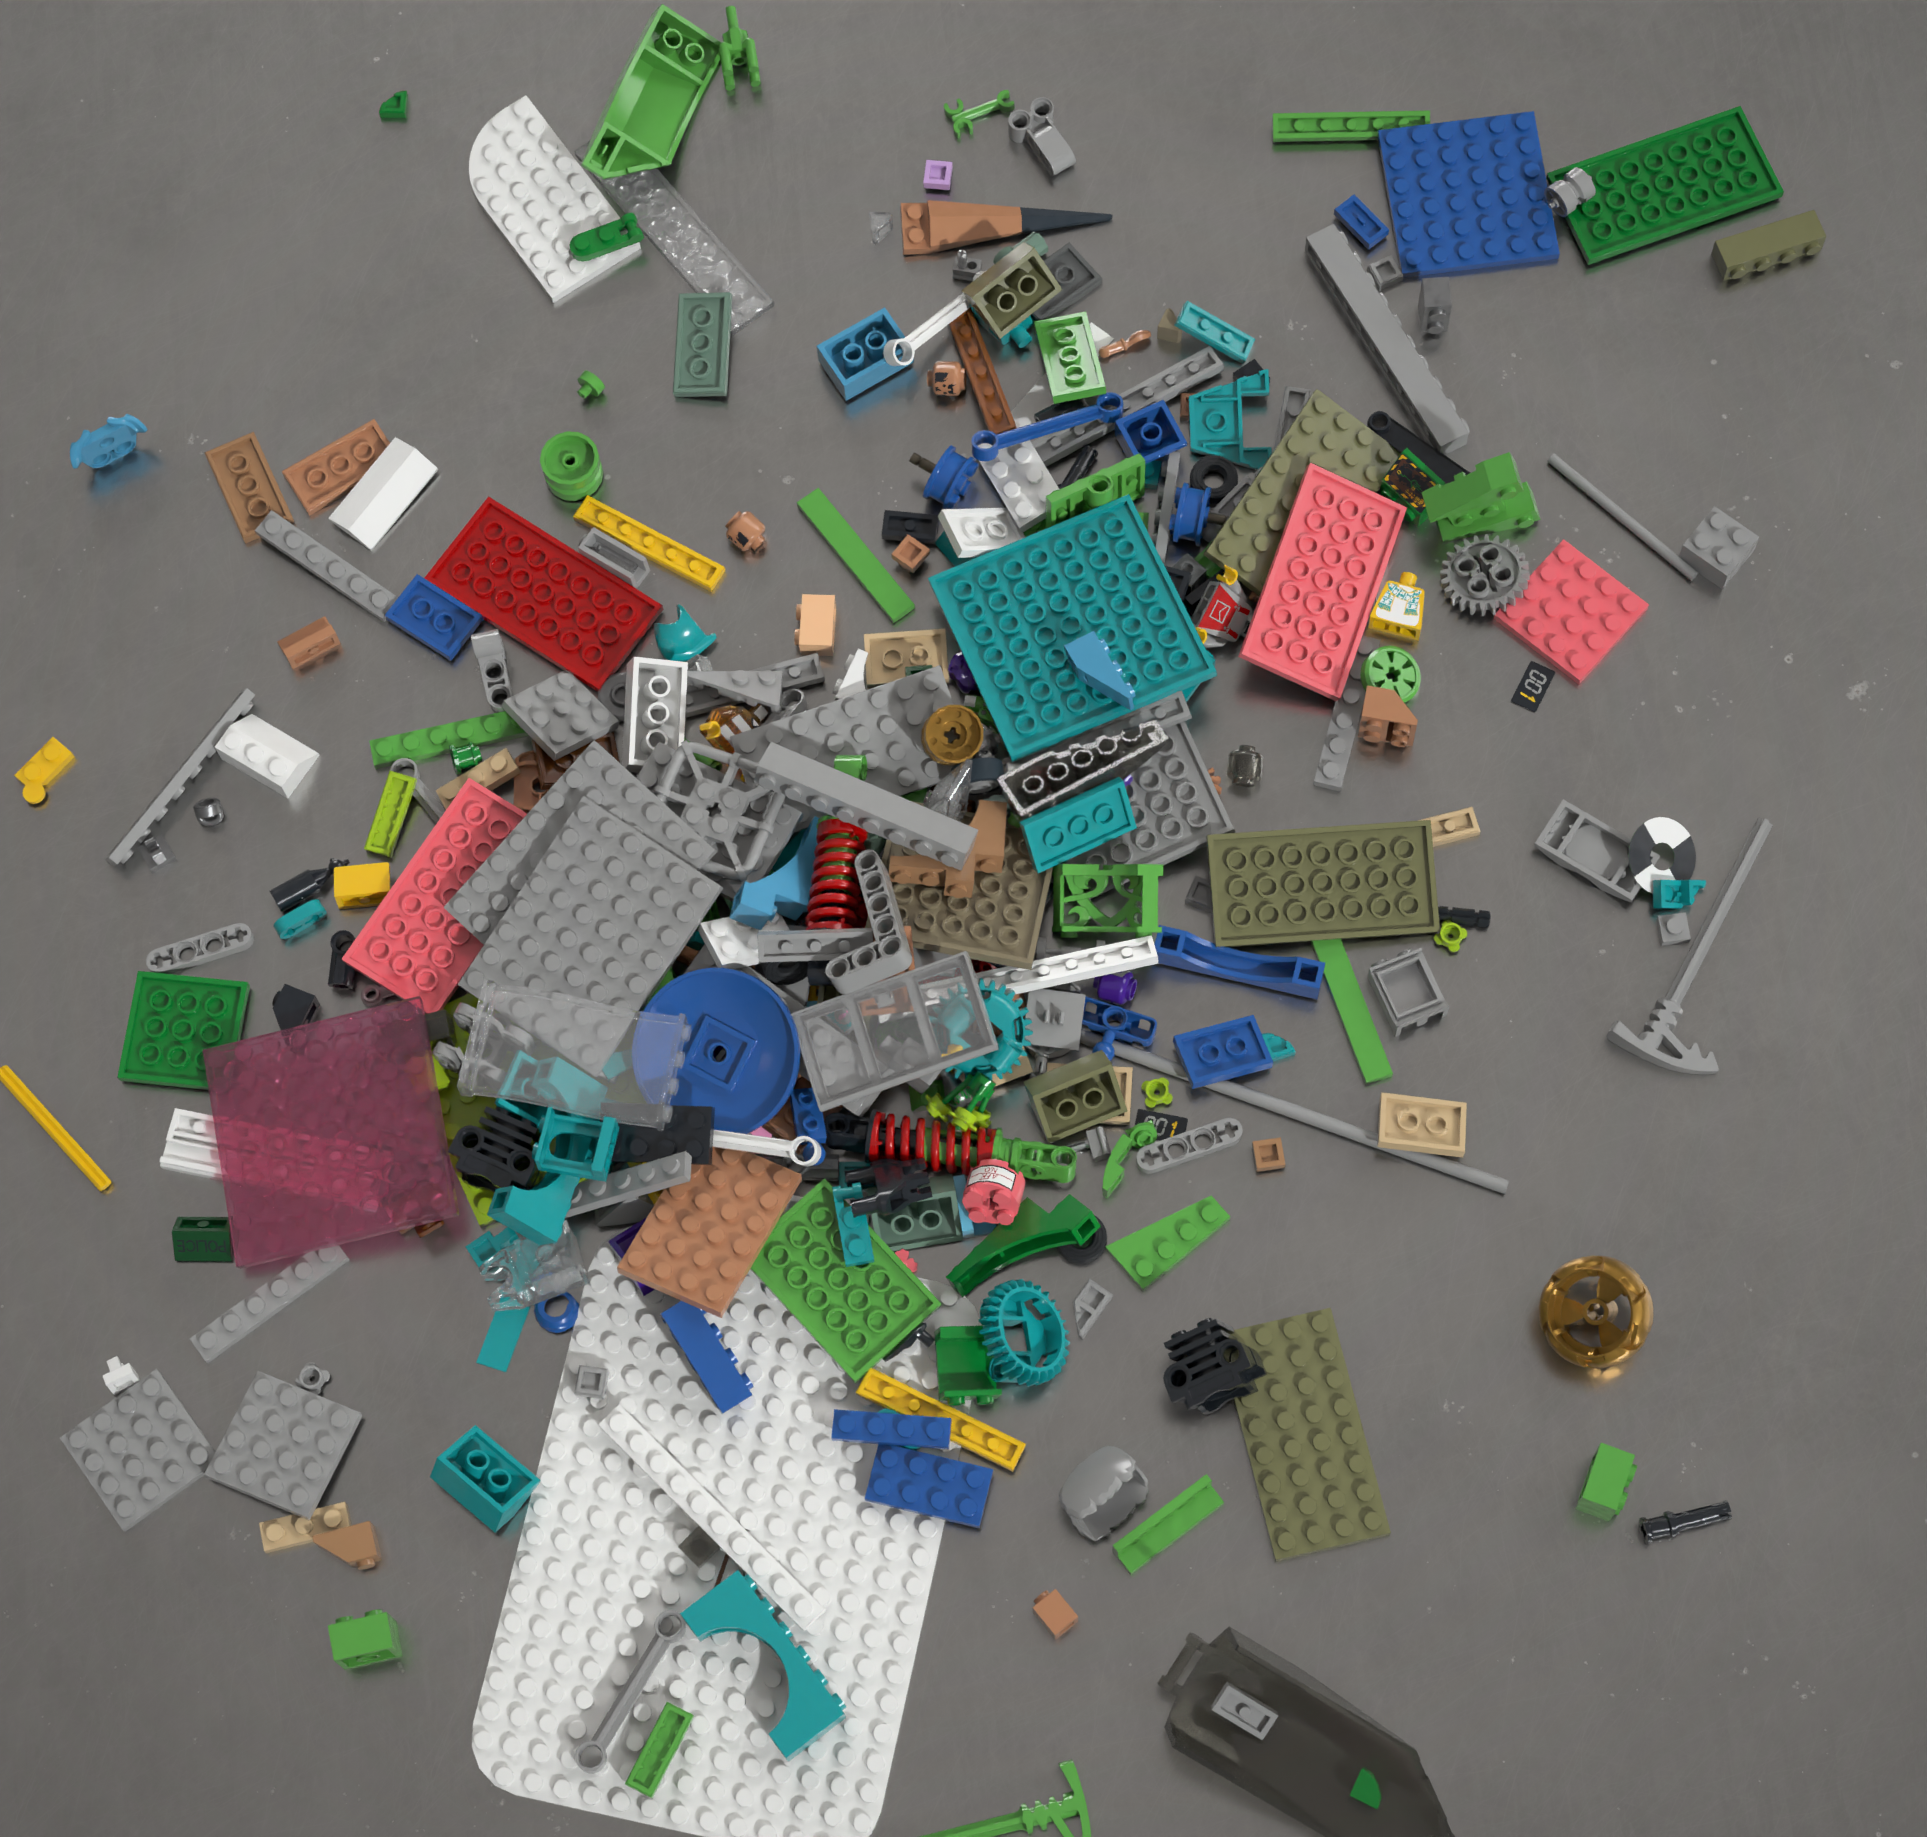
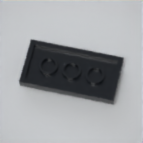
[600,1103,715,1165]

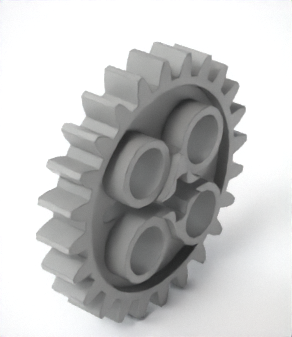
[1440,534,1530,616]

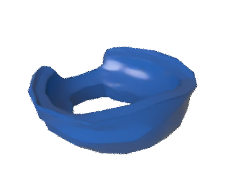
[534,1288,579,1333]

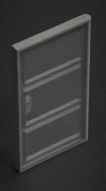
[791,951,999,1112]

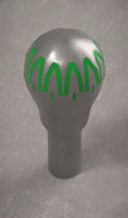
[939,1069,972,1108]

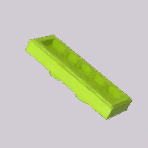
[364,771,417,858]

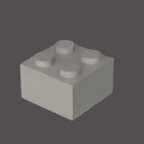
[1679,506,1759,590]

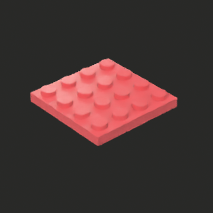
[1494,539,1649,685]

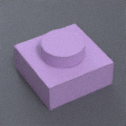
[923,160,953,190]

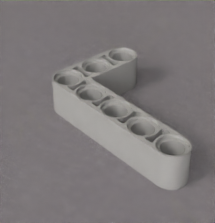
[825,849,912,994]

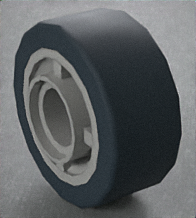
[951,757,1005,795]

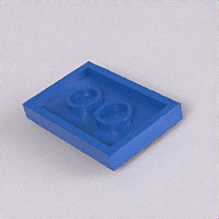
[385,574,483,661]
[1173,1015,1273,1089]

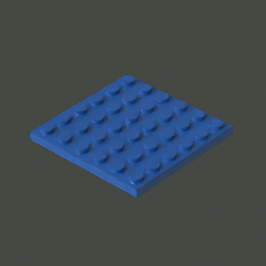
[1378,111,1560,278]

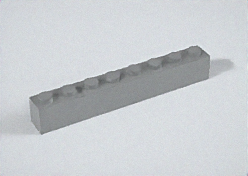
[754,742,978,870]

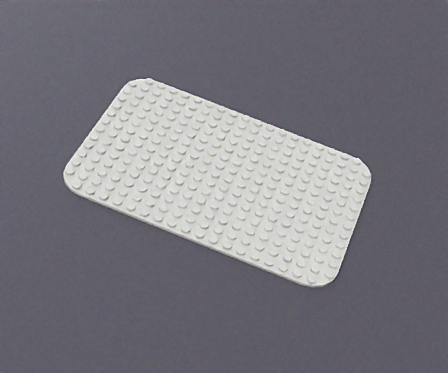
[472,1226,982,1837]

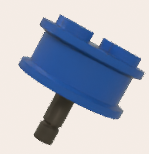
[909,445,979,509]
[1169,482,1229,546]

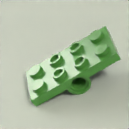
[1046,453,1145,528]

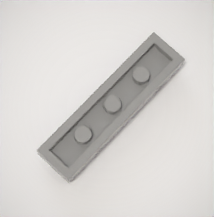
[757,928,873,962]

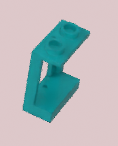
[532,1107,619,1182]

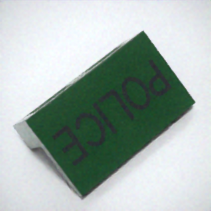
[172,1217,235,1261]

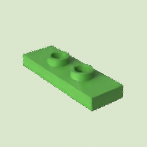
[625,1702,694,1799]

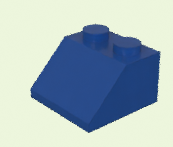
[1115,400,1188,464]

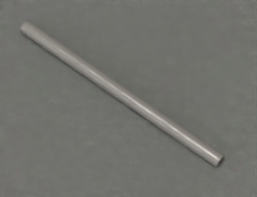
[1547,453,1698,581]

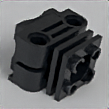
[448,1106,543,1193]
[1163,1318,1267,1415]

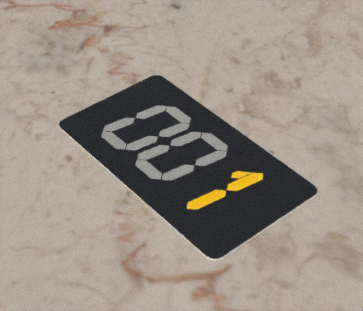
[1511,661,1555,712]
[1135,1109,1188,1145]

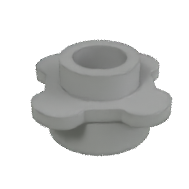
[295,1362,330,1395]

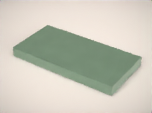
[673,292,732,397]

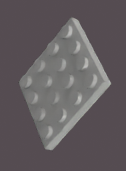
[60,1368,215,1532]
[204,1371,362,1521]

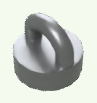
[193,798,224,826]

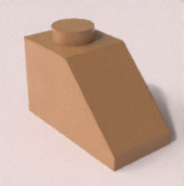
[312,1521,382,1570]

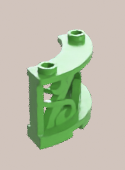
[1051,864,1163,938]

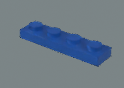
[831,1409,952,1449]

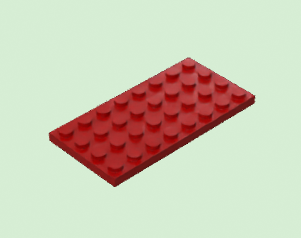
[424,496,664,692]

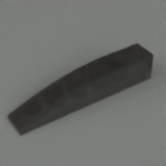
[996,720,1170,825]

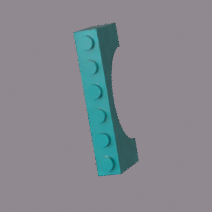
[487,1057,608,1245]
[680,1570,846,1762]

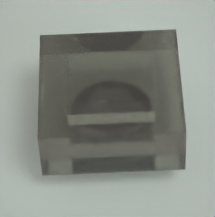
[678,1526,720,1569]

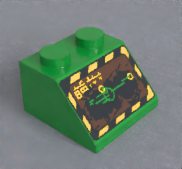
[1380,448,1446,527]

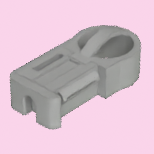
[760,689,808,726]

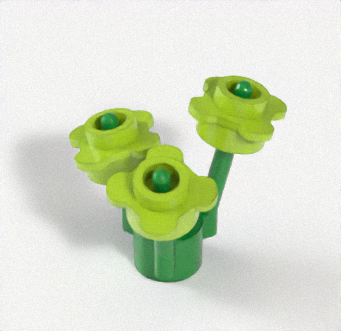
[925,1071,996,1132]

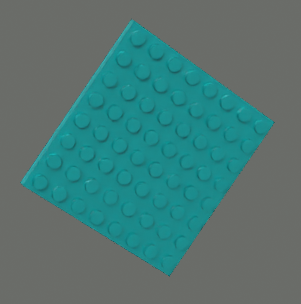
[928,494,1217,762]

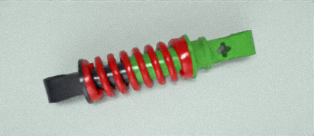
[805,755,868,986]
[824,1109,1077,1183]

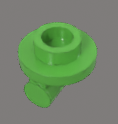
[1125,1120,1157,1149]

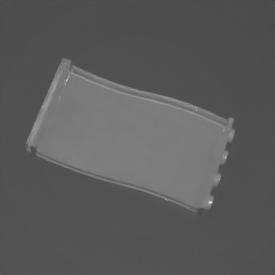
[457,979,691,1131]

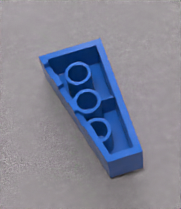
[659,1301,754,1414]

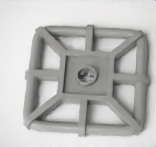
[654,740,786,882]

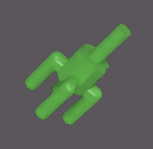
[719,6,761,90]

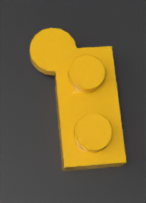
[14,737,75,804]

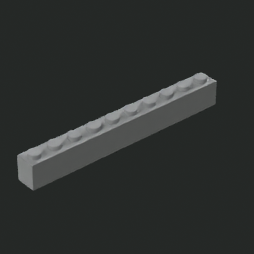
[1305,224,1470,455]

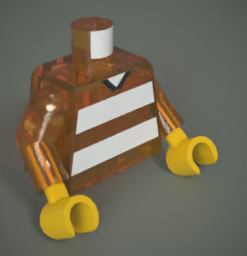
[699,704,768,782]

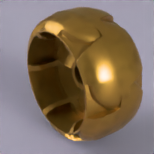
[1539,1256,1653,1368]

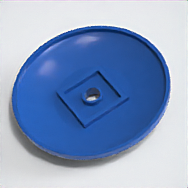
[632,968,800,1134]

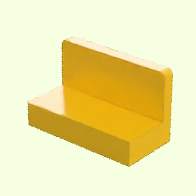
[334,862,392,910]

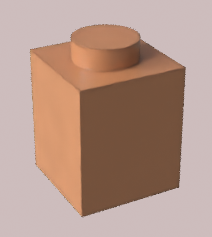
[1032,1589,1078,1640]

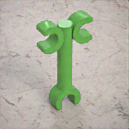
[944,90,1015,139]

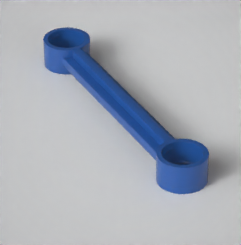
[971,392,1123,462]

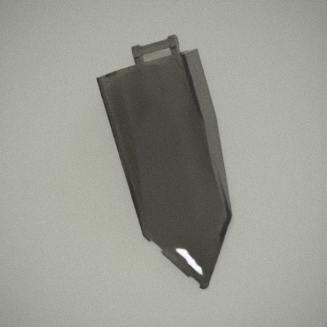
[1157,1627,1455,1837]

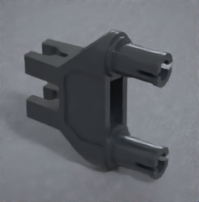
[844,1158,933,1218]

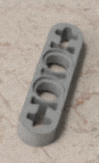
[146,923,254,974]
[1136,1117,1243,1174]

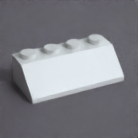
[622,657,688,773]

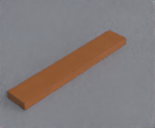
[948,307,1017,435]

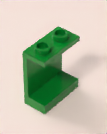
[934,1325,1002,1406]

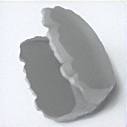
[1058,1446,1149,1541]

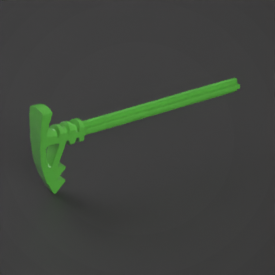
[919,1759,1091,1837]

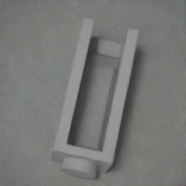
[578,527,650,589]

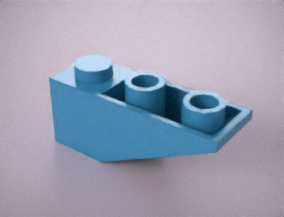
[1064,631,1136,710]

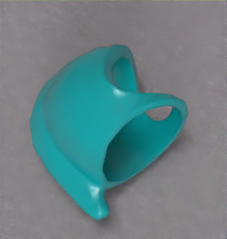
[654,604,717,662]

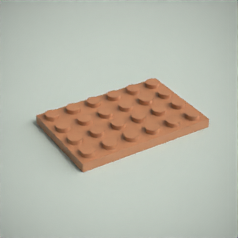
[617,1147,802,1318]

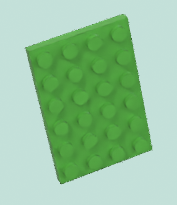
[750,1178,942,1383]

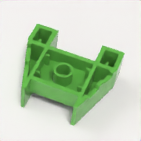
[1422,452,1541,543]

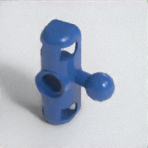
[1082,997,1157,1061]

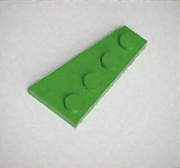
[1105,1195,1230,1292]

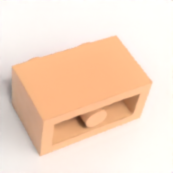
[794,594,836,656]

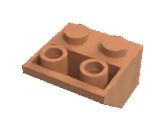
[1358,686,1418,747]

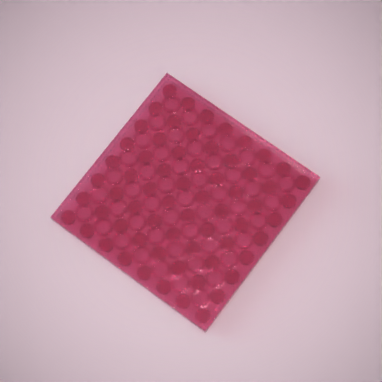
[203,996,460,1269]

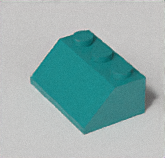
[430,1425,540,1532]

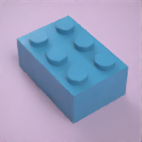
[816,307,914,401]

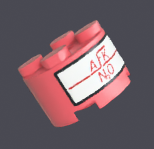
[962,1159,1025,1225]

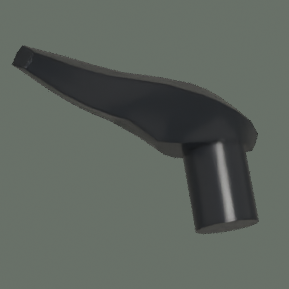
[883,1323,935,1362]

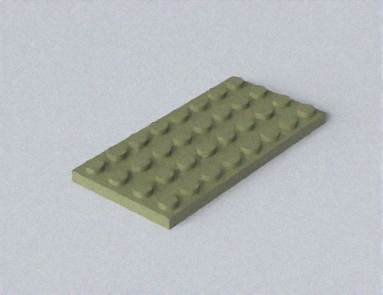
[1203,389,1400,597]
[1206,820,1440,947]
[1231,1308,1391,1562]

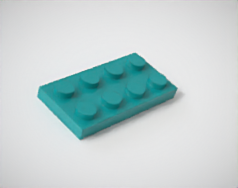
[1019,777,1137,873]

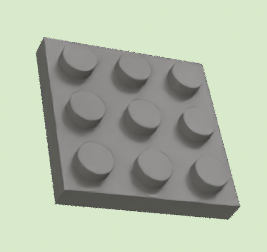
[502,670,619,761]

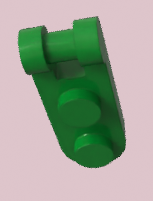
[569,213,644,262]

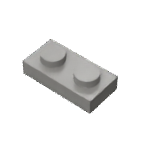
[1211,1682,1279,1740]

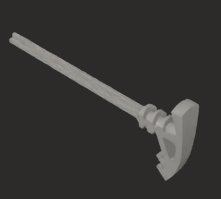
[1607,818,1773,1075]

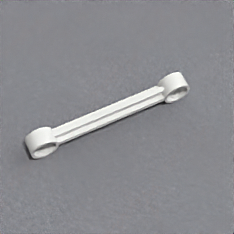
[883,270,987,366]
[713,1130,821,1167]

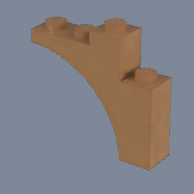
[889,800,1007,898]

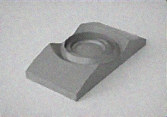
[1534,799,1660,902]

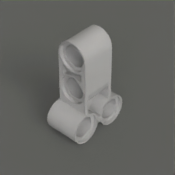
[1008,97,1076,176]
[471,629,513,713]

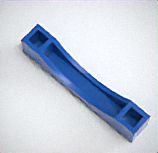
[1154,925,1325,999]

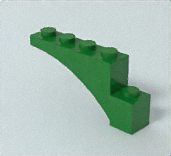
[946,1194,1101,1297]

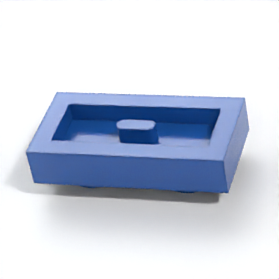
[1334,194,1389,250]

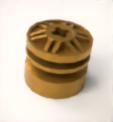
[921,705,983,766]

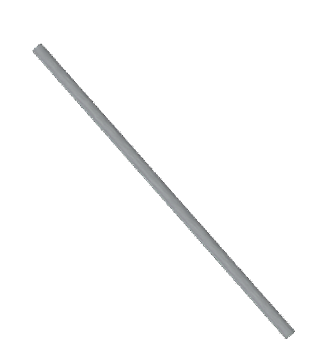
[1080,1028,1509,1194]

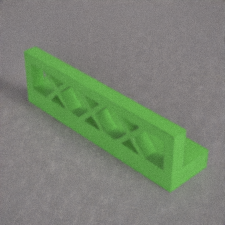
[1112,1474,1224,1575]

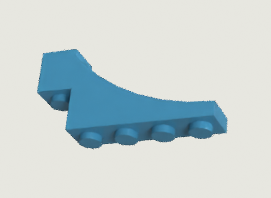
[730,816,819,930]

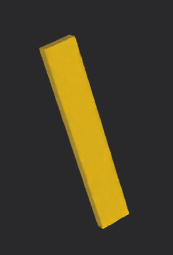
[573,495,725,592]
[856,1368,1026,1472]

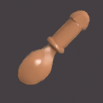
[1099,330,1151,358]

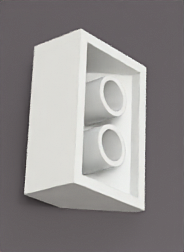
[215,714,319,799]

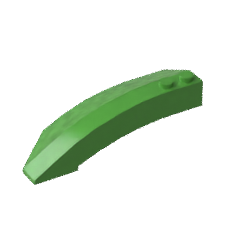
[581,4,721,180]

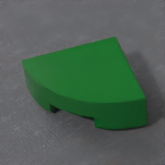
[379,91,408,118]
[1350,1766,1381,1809]

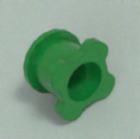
[449,742,482,775]

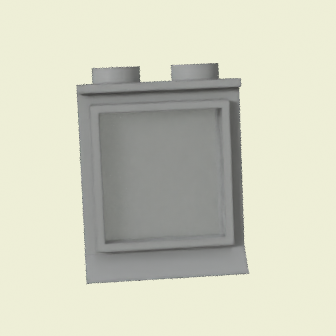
[1367,948,1450,1037]

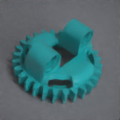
[929,978,1033,1080]
[979,1279,1070,1387]

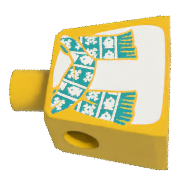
[1368,572,1425,641]

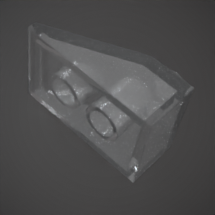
[923,759,973,822]

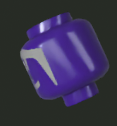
[1093,970,1137,1005]

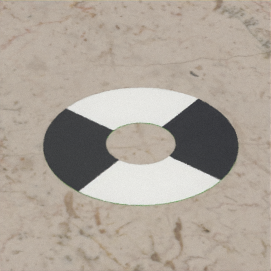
[1629,817,1696,894]

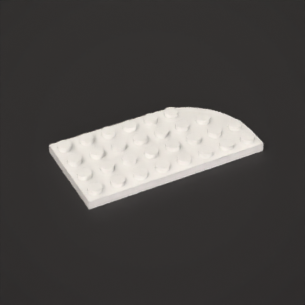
[469,95,641,303]

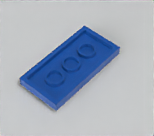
[864,1444,993,1528]

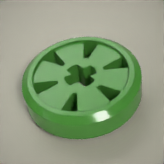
[1360,646,1421,703]

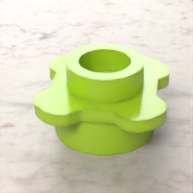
[1434,920,1467,952]
[1141,1077,1173,1108]

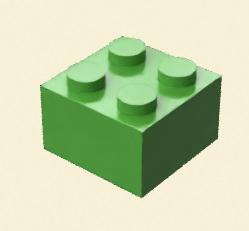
[1575,1443,1637,1521]
[328,1609,403,1670]

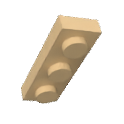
[436,748,521,809]
[259,1502,351,1553]

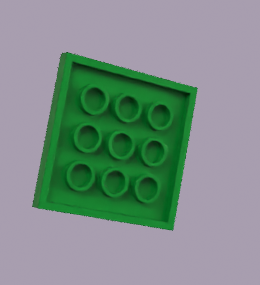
[117,971,250,1092]

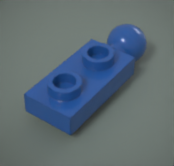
[789,1088,827,1166]

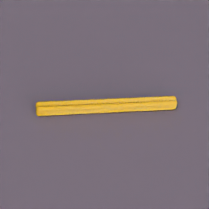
[0,1065,111,1191]

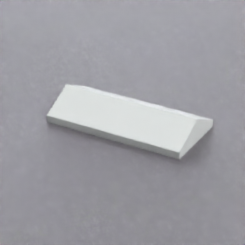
[328,437,438,551]

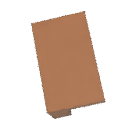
[277,616,341,669]

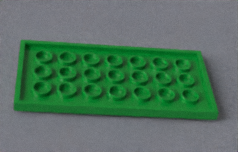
[1546,106,1784,265]

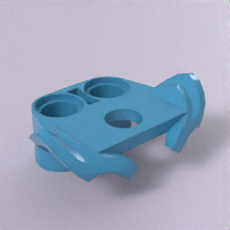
[70,414,148,469]

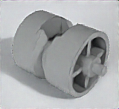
[1544,167,1596,217]

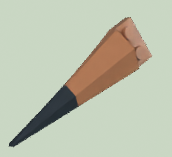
[900,200,1113,255]

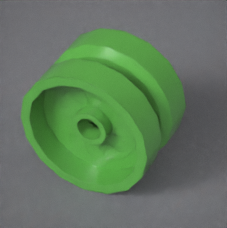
[540,431,603,501]

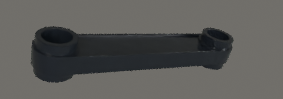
[1367,411,1471,484]

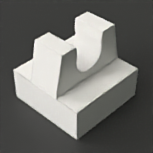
[103,1356,140,1396]

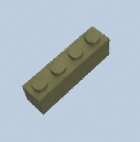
[1711,210,1826,280]

